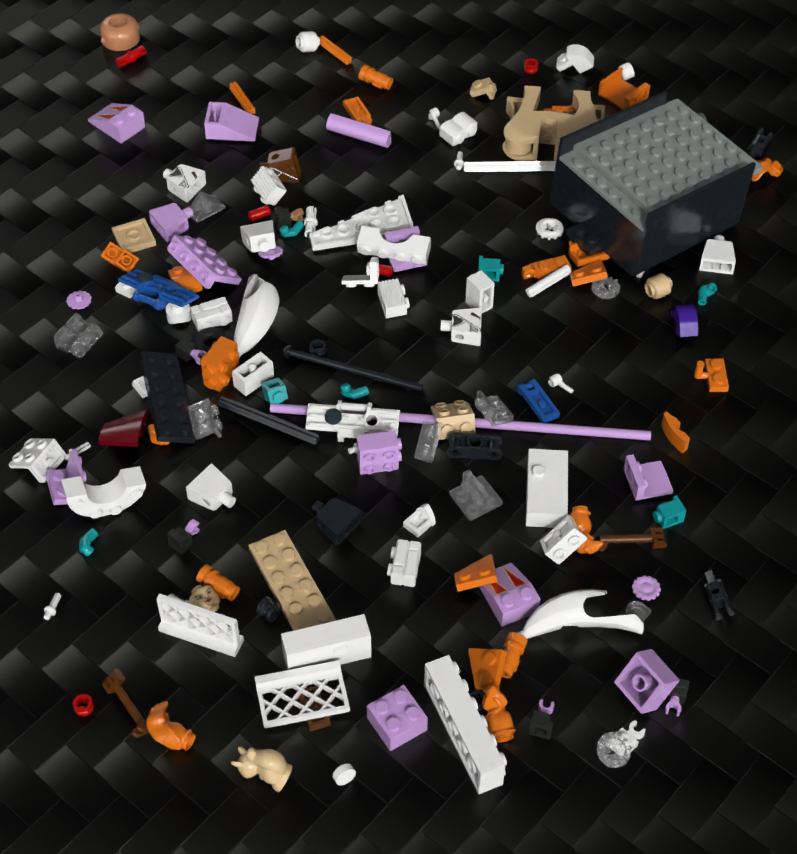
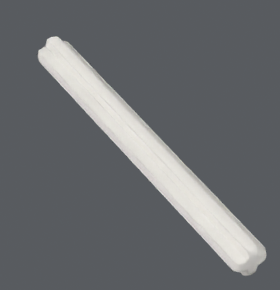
[464,161,556,172]

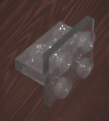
[449,470,503,521]

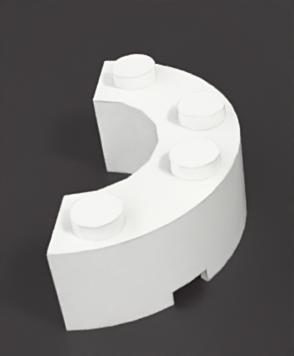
[61,466,146,518]

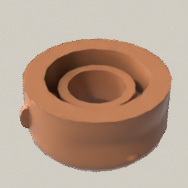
[100,13,140,51]

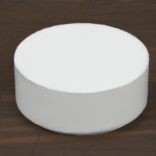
[333,764,356,785]

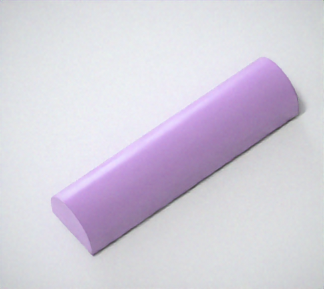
[326,114,391,148]

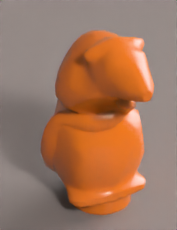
[570,506,603,554]
[482,685,515,743]
[146,701,196,751]

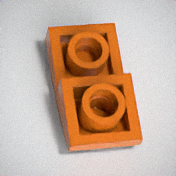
[101,242,139,273]
[661,411,690,454]

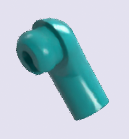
[279,221,304,237]
[698,283,717,306]
[340,383,369,399]
[79,528,98,556]

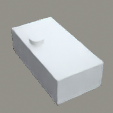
[526,449,568,528]
[281,614,371,670]

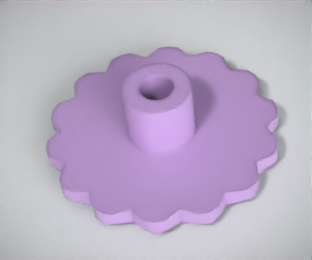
[258,245,283,260]
[66,291,92,310]
[632,575,661,601]

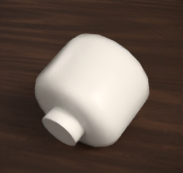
[618,62,635,80]

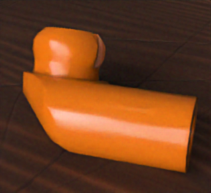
[148,424,170,445]

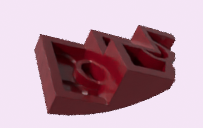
[98,409,148,447]

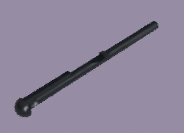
[283,345,423,392]

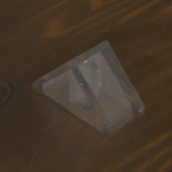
[190,191,225,223]

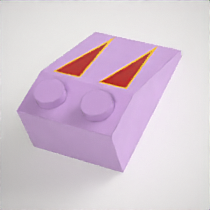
[88,103,145,144]
[479,563,541,627]

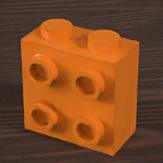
[200,336,240,392]

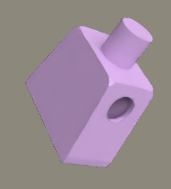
[149,203,194,242]

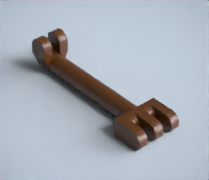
[596,527,667,551]
[102,668,149,738]

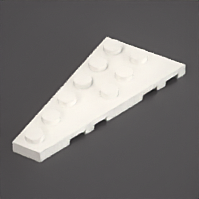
[309,194,414,251]

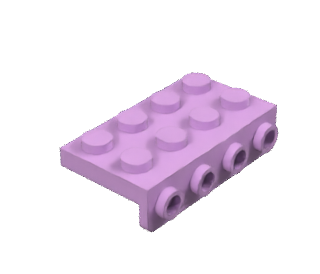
[167,235,242,289]

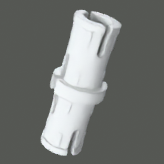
[304,206,318,239]

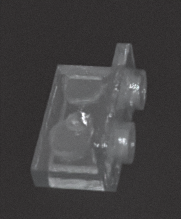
[475,391,514,426]
[188,398,223,440]
[414,421,443,463]

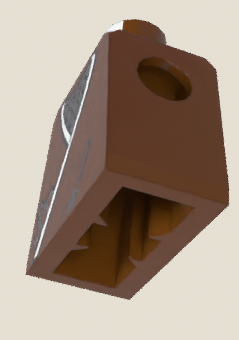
[260,147,301,183]

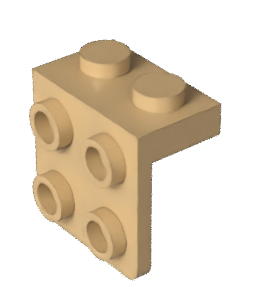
[431,400,476,440]

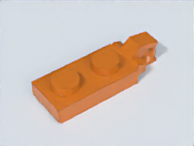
[343,96,372,125]
[521,255,571,280]

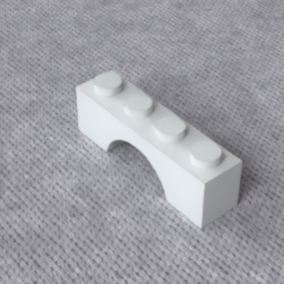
[357,226,431,264]

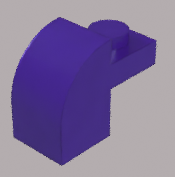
[671,304,698,337]

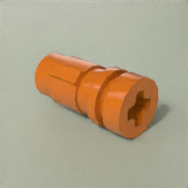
[359,64,393,90]
[196,564,240,601]
[502,632,528,679]

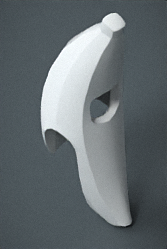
[233,274,279,359]
[517,589,644,639]

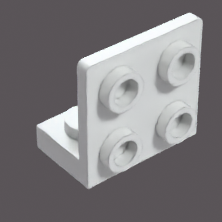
[342,257,379,287]
[8,438,67,483]

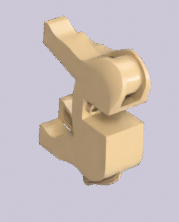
[503,85,605,161]

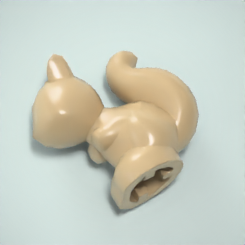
[231,746,292,792]

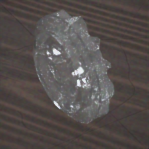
[591,276,620,299]
[597,732,632,768]

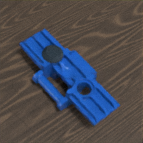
[118,268,199,310]

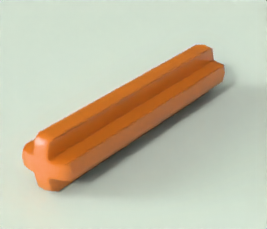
[319,36,352,65]
[229,81,256,114]

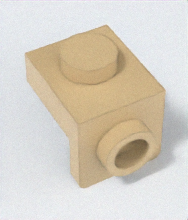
[470,78,497,100]

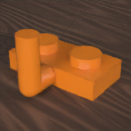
[694,358,729,392]

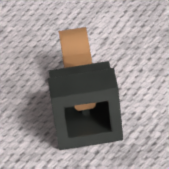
[274,206,304,230]

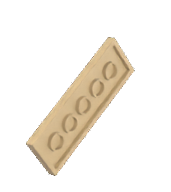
[248,530,337,631]

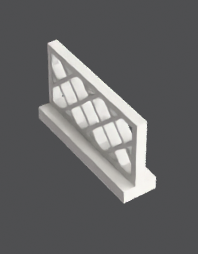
[157,594,244,657]
[255,660,350,729]

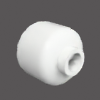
[296,31,320,52]

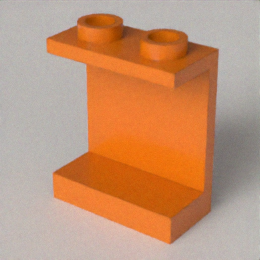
[598,68,650,110]

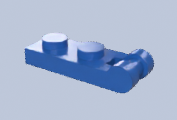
[517,379,560,423]

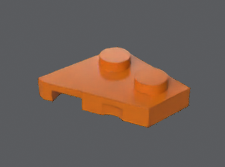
[569,259,608,286]
[454,554,498,592]
[468,648,507,692]

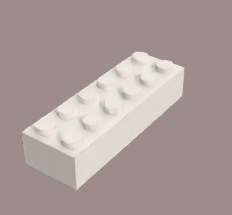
[424,655,507,794]

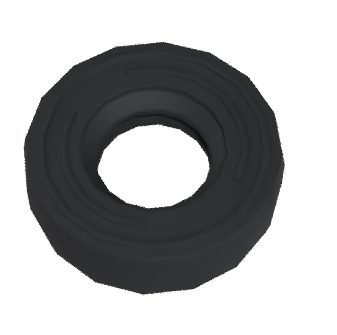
[194,327,227,352]

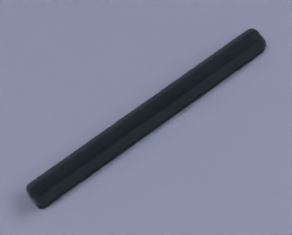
[217,395,320,445]

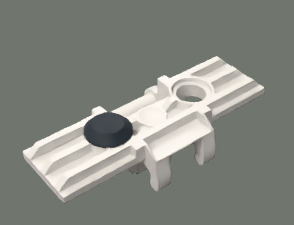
[305,400,400,442]

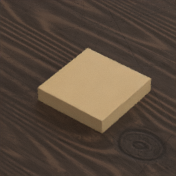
[112,218,156,253]

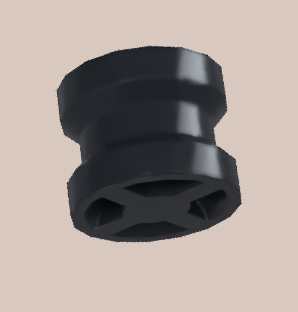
[256,596,282,623]

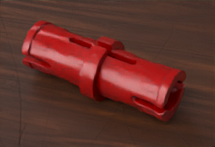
[115,45,147,68]

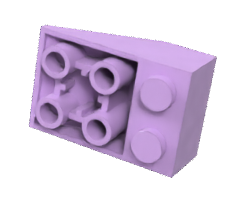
[204,102,259,141]

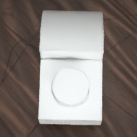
[556,44,594,73]

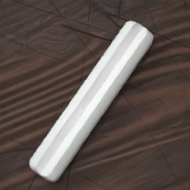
[525,265,572,297]

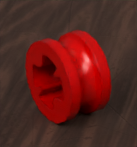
[524,58,539,74]
[73,694,94,716]

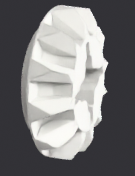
[536,218,564,240]

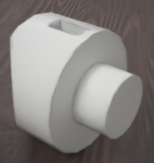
[166,303,191,324]

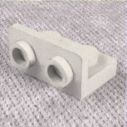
[540,515,587,564]

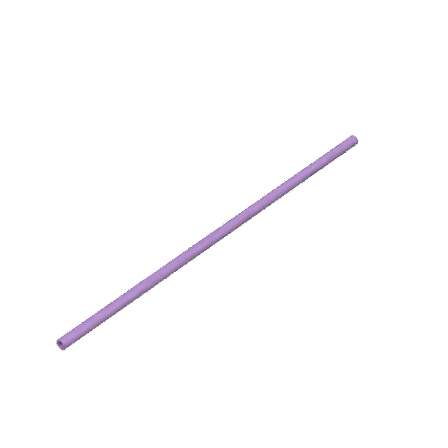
[270,403,651,440]

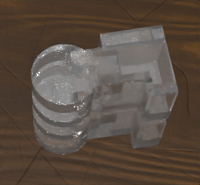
[54,313,103,358]

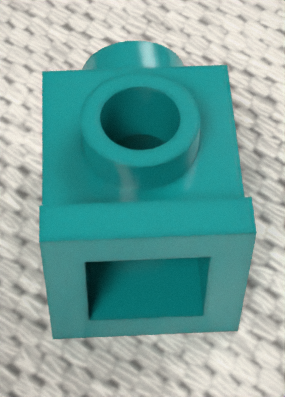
[478,255,504,282]
[261,377,288,404]
[653,495,686,529]

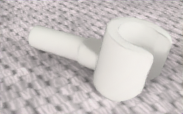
[429,107,441,129]
[548,374,574,394]

